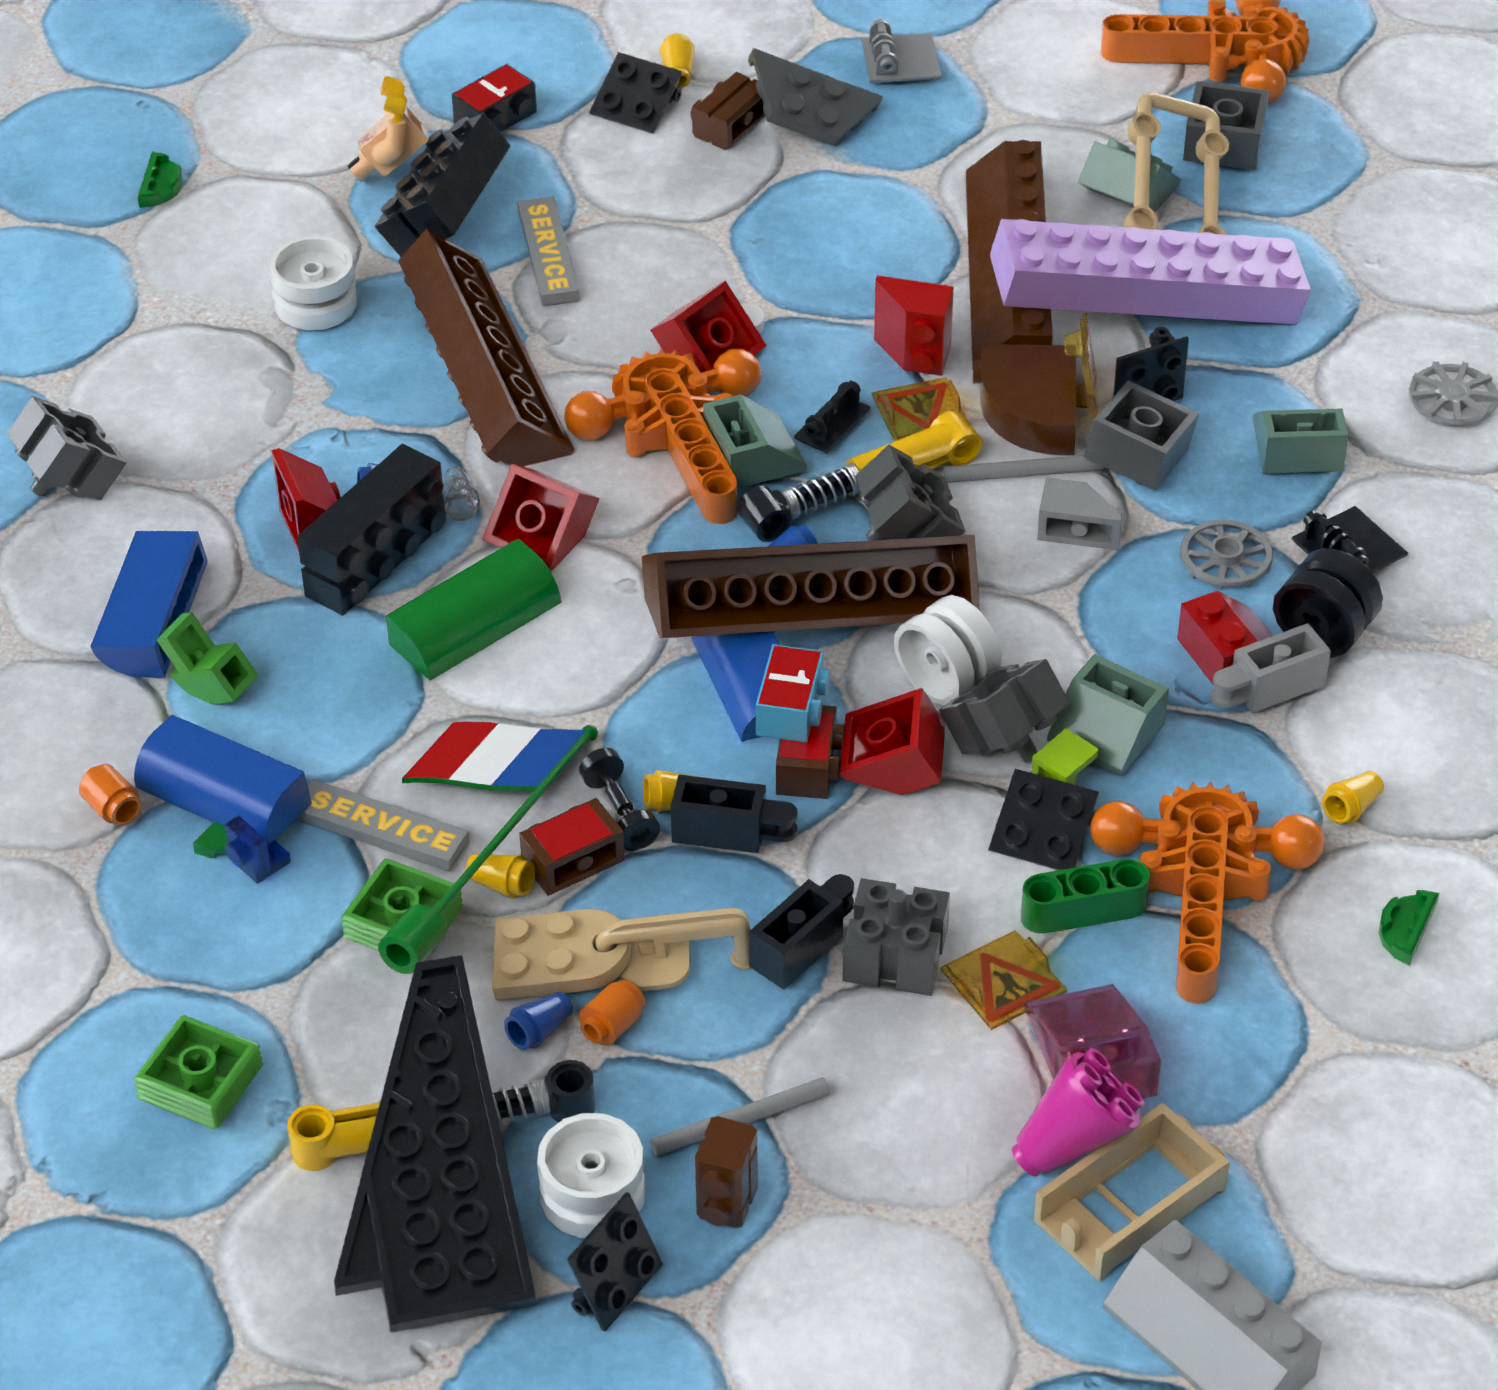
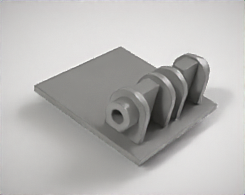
[861,19,941,84]

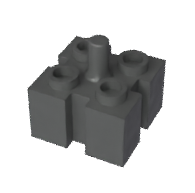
[7,396,127,500]
[856,445,966,541]
[939,659,1070,763]
[842,878,950,996]

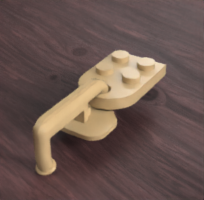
[492,908,751,1000]

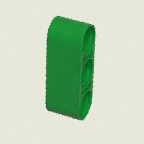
[1021,859,1150,934]

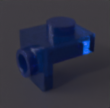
[224,815,291,884]

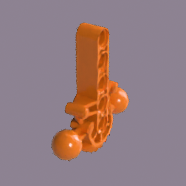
[1101,0,1310,104]
[564,349,762,524]
[1090,781,1325,1004]

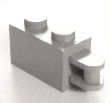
[1211,623,1331,713]

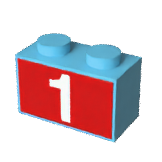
[756,644,830,743]

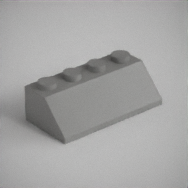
[1103,1219,1322,1390]

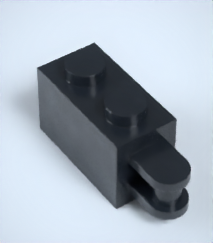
[670,775,798,853]
[749,874,854,990]

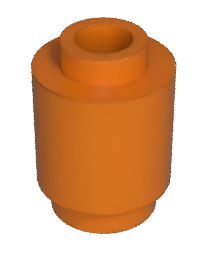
[79,764,142,826]
[579,980,646,1046]

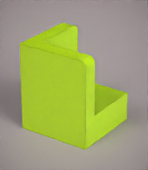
[1031,728,1098,785]

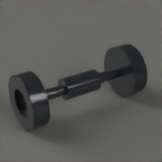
[579,748,660,851]

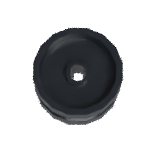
[1273,548,1383,658]

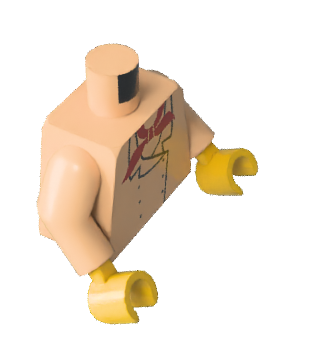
[347,76,429,182]

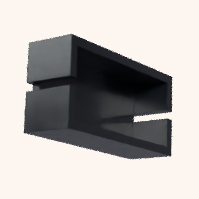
[374,113,511,257]
[297,443,446,616]

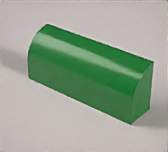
[386,538,561,681]

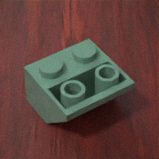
[1077,139,1181,212]
[703,394,807,489]
[1253,408,1349,474]
[1047,654,1169,776]

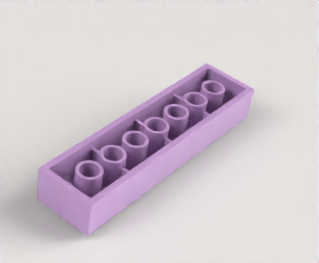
[990,219,1311,325]

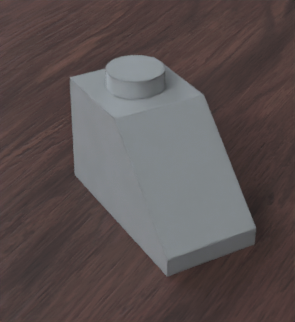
[1037,477,1122,550]

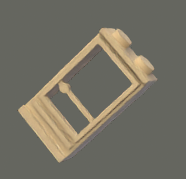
[1034,1102,1230,1282]

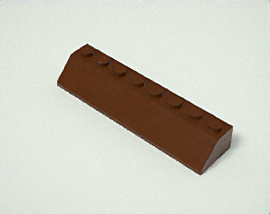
[965,140,1053,371]
[398,229,575,467]
[641,535,980,639]

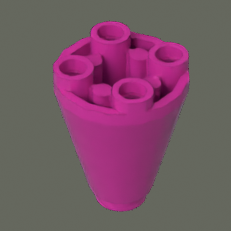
[1012,1048,1144,1177]

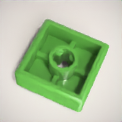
[341,858,463,962]
[134,1015,263,1129]

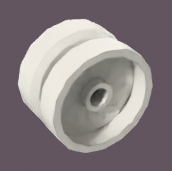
[269,235,357,331]
[894,595,1002,706]
[537,1113,645,1238]

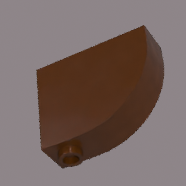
[973,344,1076,455]

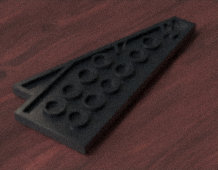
[334,955,536,1333]

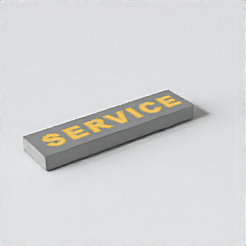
[517,196,580,306]
[295,779,469,871]

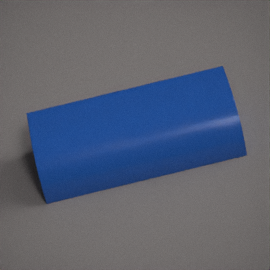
[90,531,208,677]
[691,631,780,742]
[134,714,312,846]

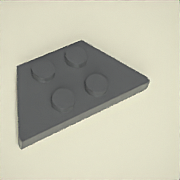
[748,48,883,146]

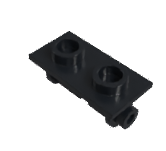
[794,381,870,453]

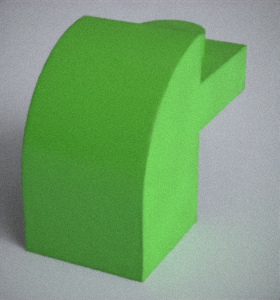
[156,612,259,704]

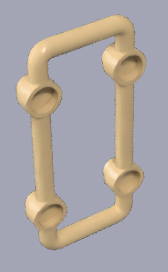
[1124,92,1229,235]

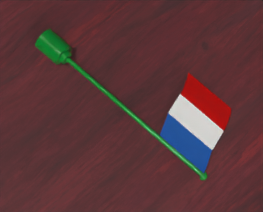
[378,721,598,974]

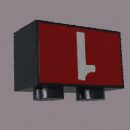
[452,64,537,132]

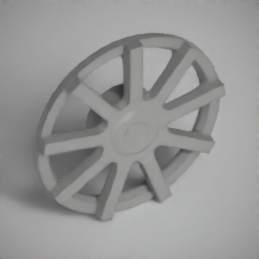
[1409,361,1498,426]
[1180,520,1273,590]

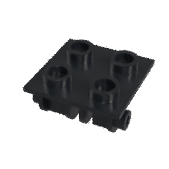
[589,52,683,134]
[1113,327,1189,401]
[1292,506,1408,573]
[988,769,1099,870]
[567,1192,663,1331]

